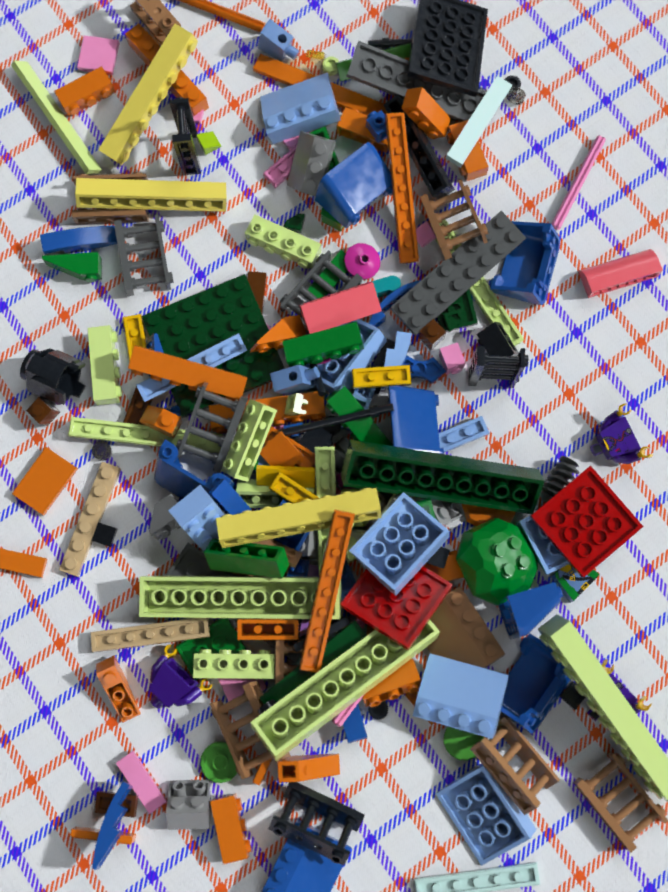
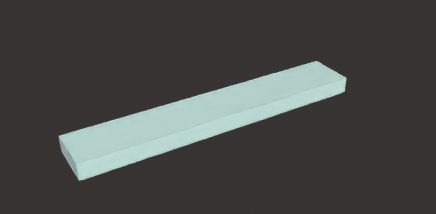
[445,76,512,168]
[414,862,540,892]

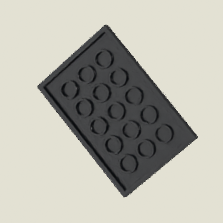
[407,0,488,97]

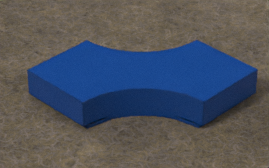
[403,355,446,384]

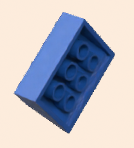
[262,818,352,892]

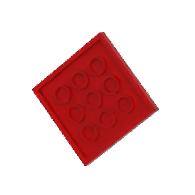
[530,466,644,578]
[340,566,453,651]

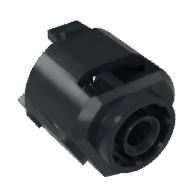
[20,348,86,405]

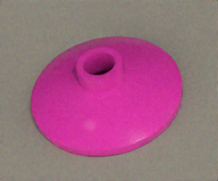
[344,243,380,280]

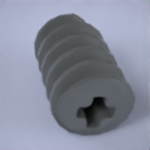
[542,456,580,497]

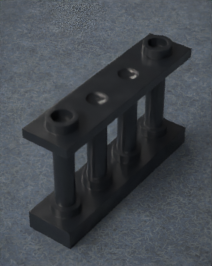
[169,98,201,176]
[468,346,529,388]
[268,782,365,866]

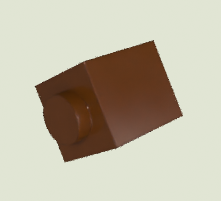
[418,319,446,350]
[26,397,60,426]

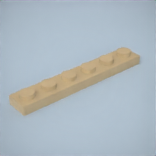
[59,462,121,577]
[91,618,210,653]

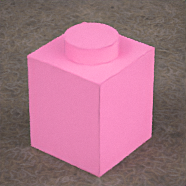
[438,342,466,374]

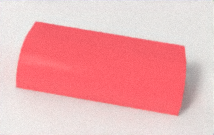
[578,249,663,298]
[299,281,382,334]

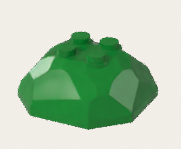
[456,517,538,606]

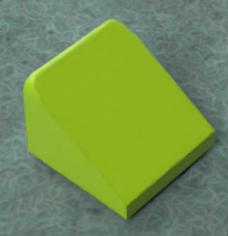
[196,131,221,155]

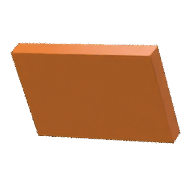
[12,447,78,516]

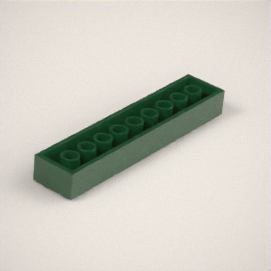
[341,439,545,514]

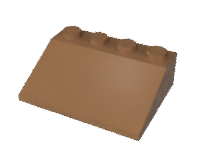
[427,586,505,668]

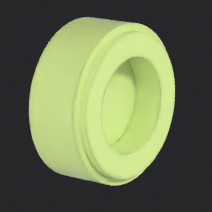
[322,57,339,76]

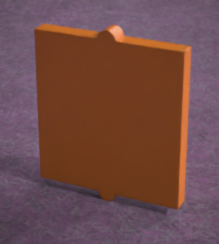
[260,431,304,467]

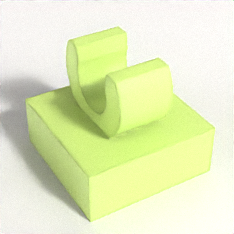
[284,393,308,416]

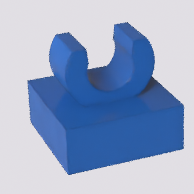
[288,559,310,577]

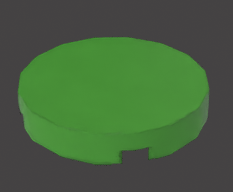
[443,726,484,760]
[200,741,237,783]

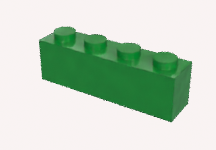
[282,322,364,367]
[325,385,393,446]
[204,539,289,579]

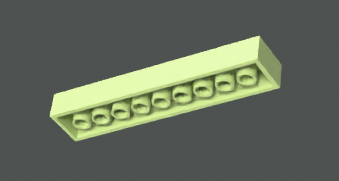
[139,575,342,619]
[538,614,668,802]
[251,620,440,761]

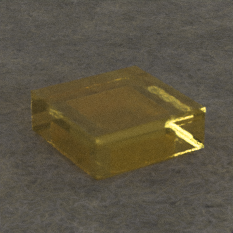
[306,50,326,60]

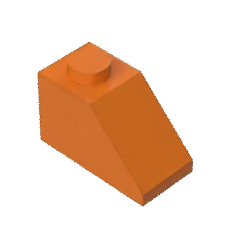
[139,405,182,439]

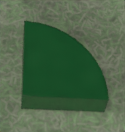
[283,214,305,233]
[442,308,462,333]

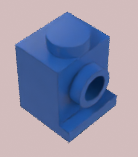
[366,110,387,143]

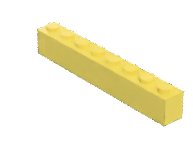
[98,24,198,165]
[75,178,227,212]
[216,488,382,548]

